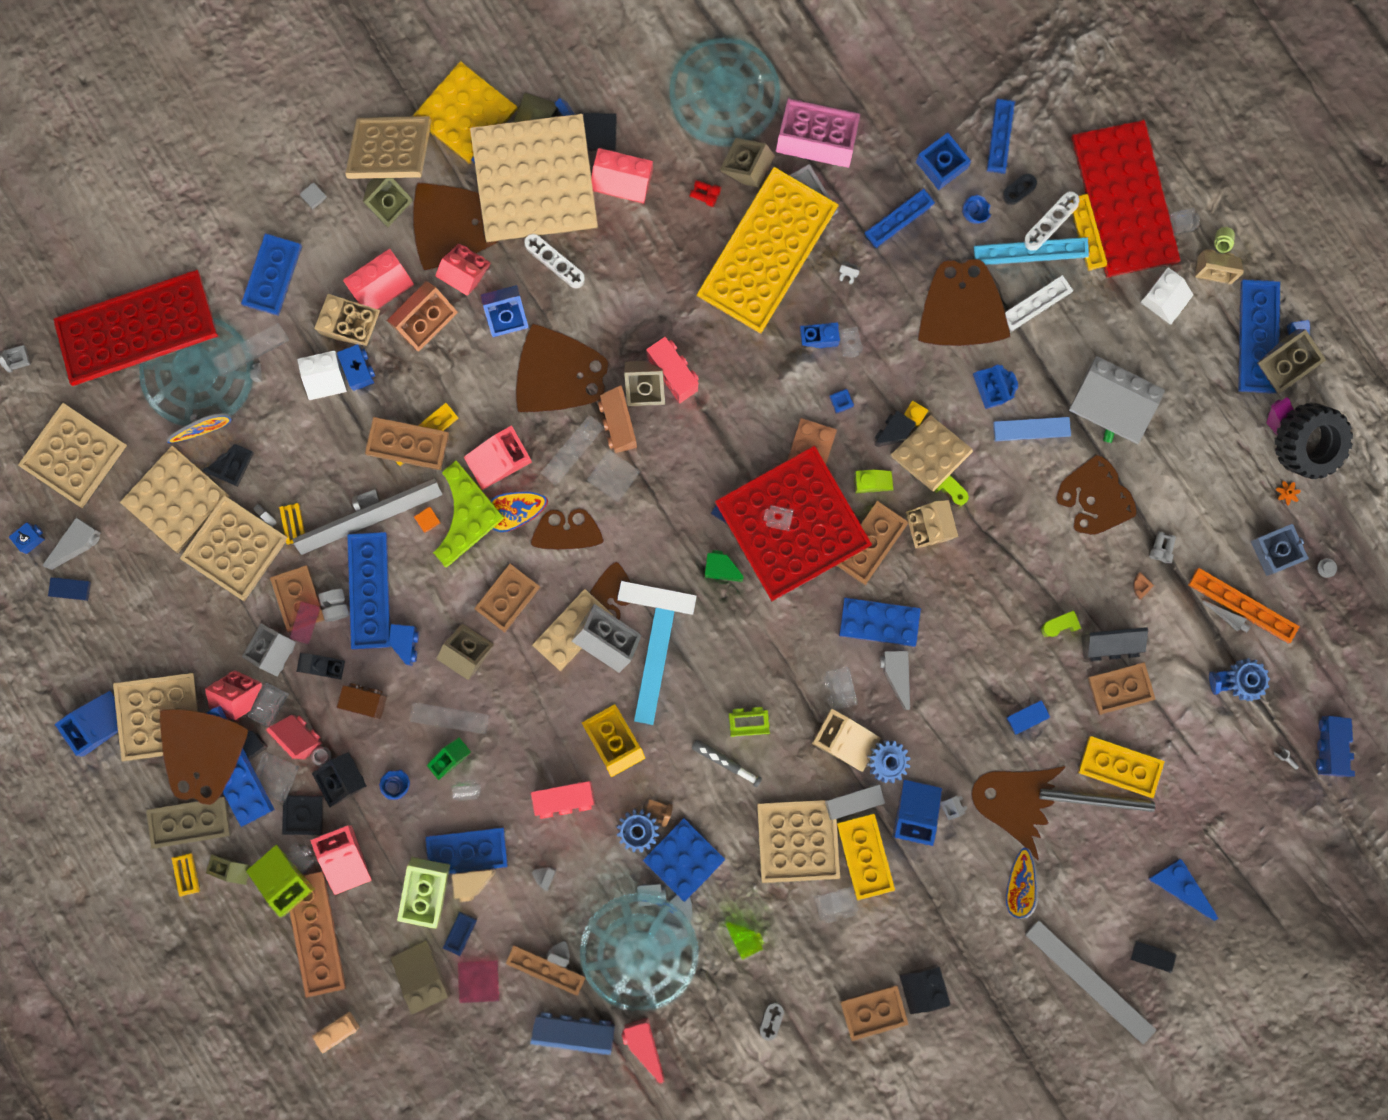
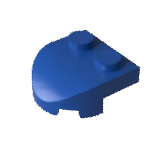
[973,365,1018,409]

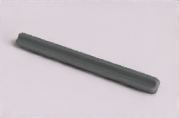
[1039,789,1155,812]

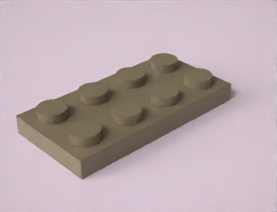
[146,797,231,849]

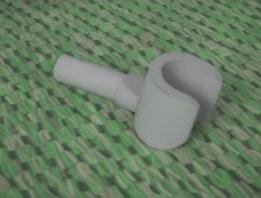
[1274,746,1299,769]

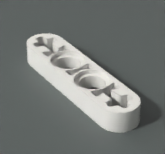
[1024,192,1079,251]
[525,234,585,288]

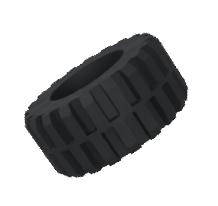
[1274,403,1353,479]

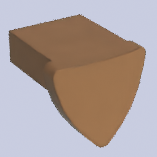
[645,800,673,827]

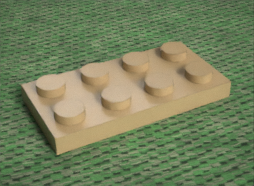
[532,589,613,672]

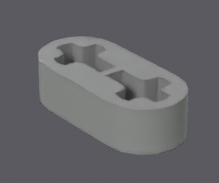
[760,1002,784,1041]

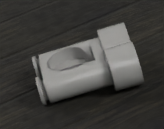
[1149,532,1176,563]

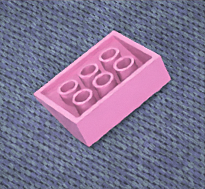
[776,99,860,168]

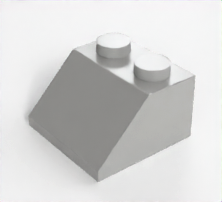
[242,623,296,676]

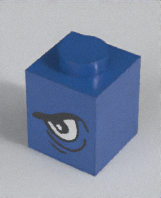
[9,522,45,554]

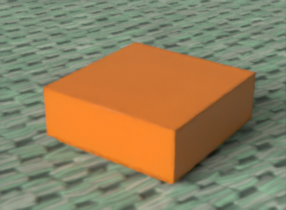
[414,507,441,533]

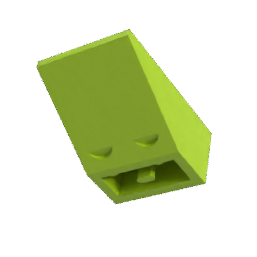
[246,844,315,917]

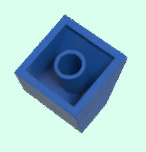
[481,285,529,337]

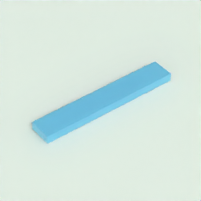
[974,237,1089,265]
[634,608,675,725]

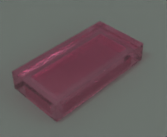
[290,601,321,644]

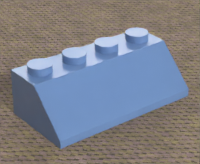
[531,1012,615,1055]

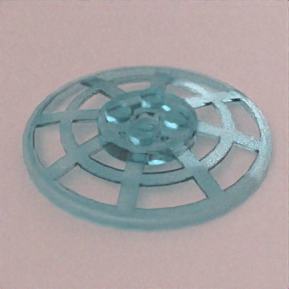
[670,38,780,146]
[139,318,253,427]
[580,894,698,1011]

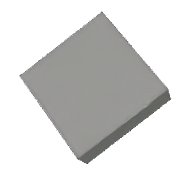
[300,182,327,210]

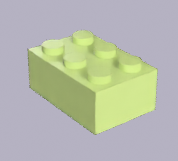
[397,857,450,928]

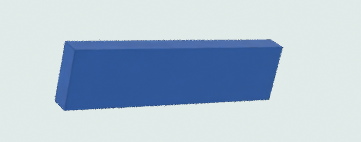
[986,99,1015,174]
[865,189,935,248]

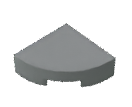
[250,363,262,382]
[253,504,277,527]

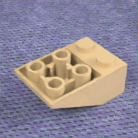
[314,294,380,346]
[811,709,881,772]

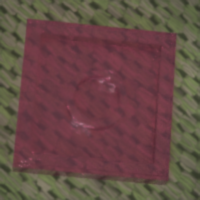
[458,960,500,1003]

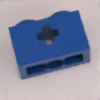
[337,344,375,391]

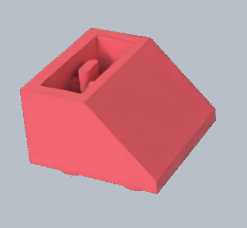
[435,244,491,295]
[205,670,262,720]

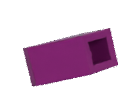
[1266,397,1295,435]

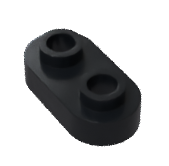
[1003,174,1037,205]

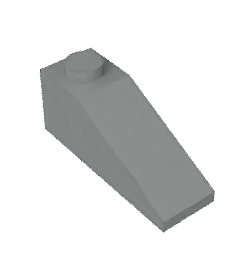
[42,518,101,570]
[880,651,910,710]

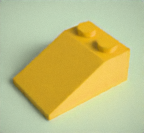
[582,704,645,777]

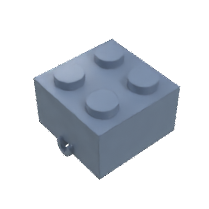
[1251,524,1309,576]

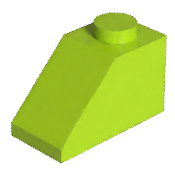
[854,469,893,494]

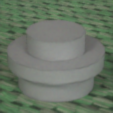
[1317,558,1337,578]
[311,747,331,766]

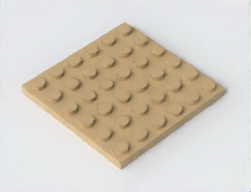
[470,114,598,242]

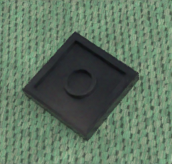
[580,113,617,152]
[282,796,324,835]

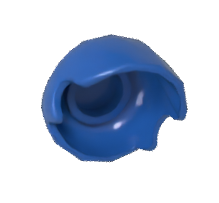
[962,195,991,224]
[379,770,410,800]

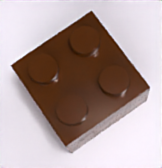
[337,683,387,719]

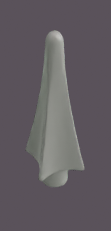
[1202,600,1251,633]

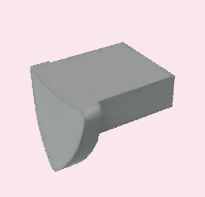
[0,345,31,373]
[352,489,380,512]
[532,867,556,891]
[546,941,569,968]

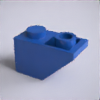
[800,323,840,348]
[389,624,419,666]

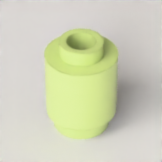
[1214,227,1235,253]

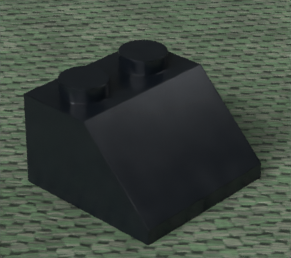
[312,752,366,807]
[899,964,951,1014]

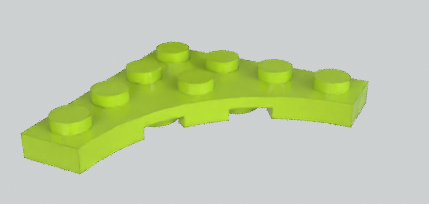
[433,460,504,568]

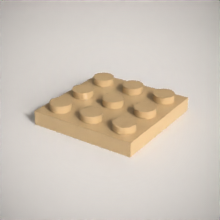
[891,415,973,492]

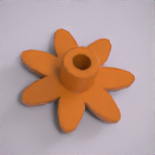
[1276,481,1301,505]

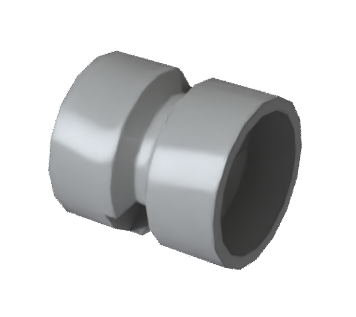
[318,589,349,622]

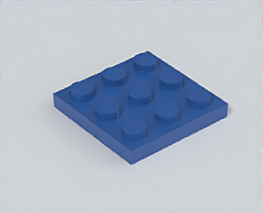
[643,818,725,902]

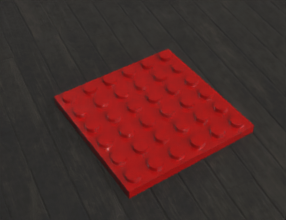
[715,446,872,602]

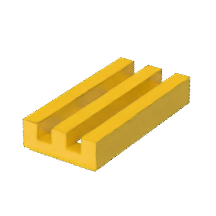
[279,503,305,545]
[171,853,200,896]

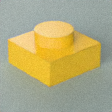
[904,401,928,427]

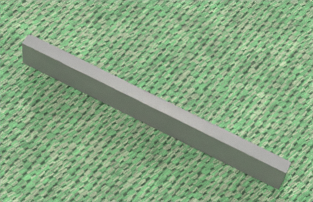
[293,479,443,555]
[1024,920,1156,1045]

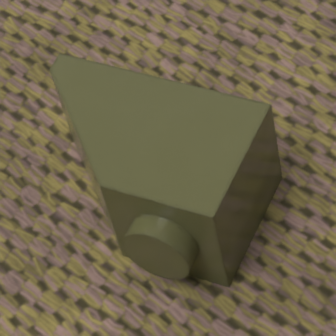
[206,854,251,885]

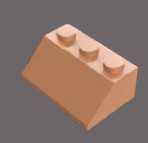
[387,281,458,352]
[598,386,637,453]

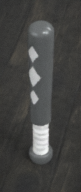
[692,740,762,787]

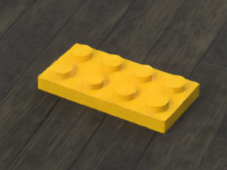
[1078,736,1165,798]
[837,814,895,900]

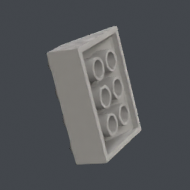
[1069,356,1165,444]

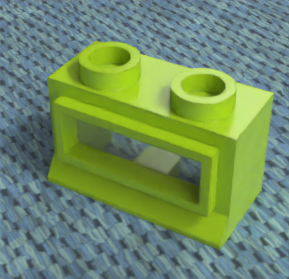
[729,707,770,737]

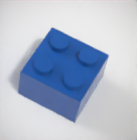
[916,133,971,190]

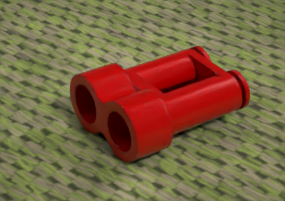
[690,180,722,207]

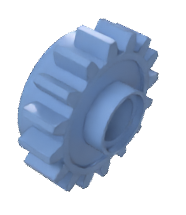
[1226,658,1270,701]
[867,740,911,783]
[617,809,660,852]

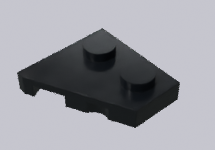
[203,444,254,487]

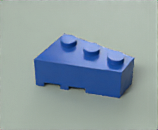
[1316,716,1355,777]

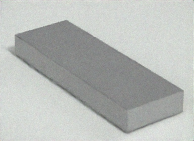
[825,785,885,820]

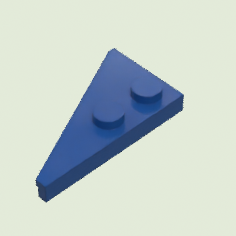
[1148,859,1219,921]

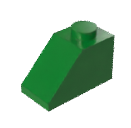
[705,550,744,582]
[426,737,471,781]

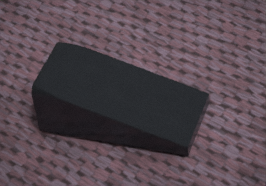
[1130,941,1177,973]

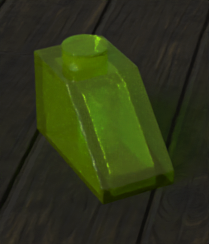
[724,921,765,960]

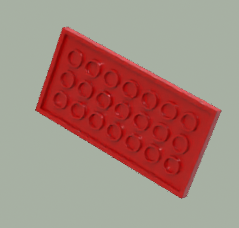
[1071,120,1181,278]
[53,269,218,386]

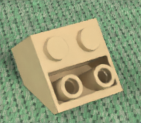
[906,500,958,549]

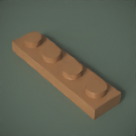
[506,945,586,996]

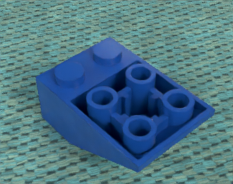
[55,691,118,757]
[892,780,942,846]

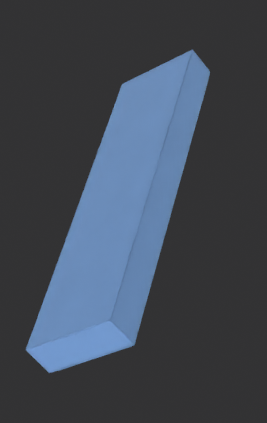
[993,417,1071,441]

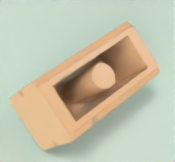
[312,1011,360,1053]

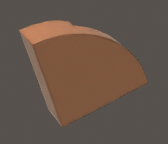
[1133,573,1154,600]

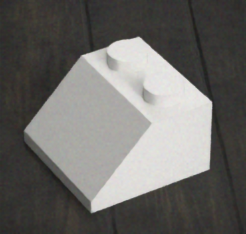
[1141,267,1193,325]
[297,350,347,400]

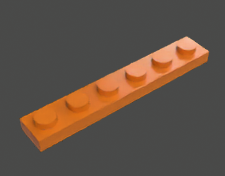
[1188,568,1300,644]

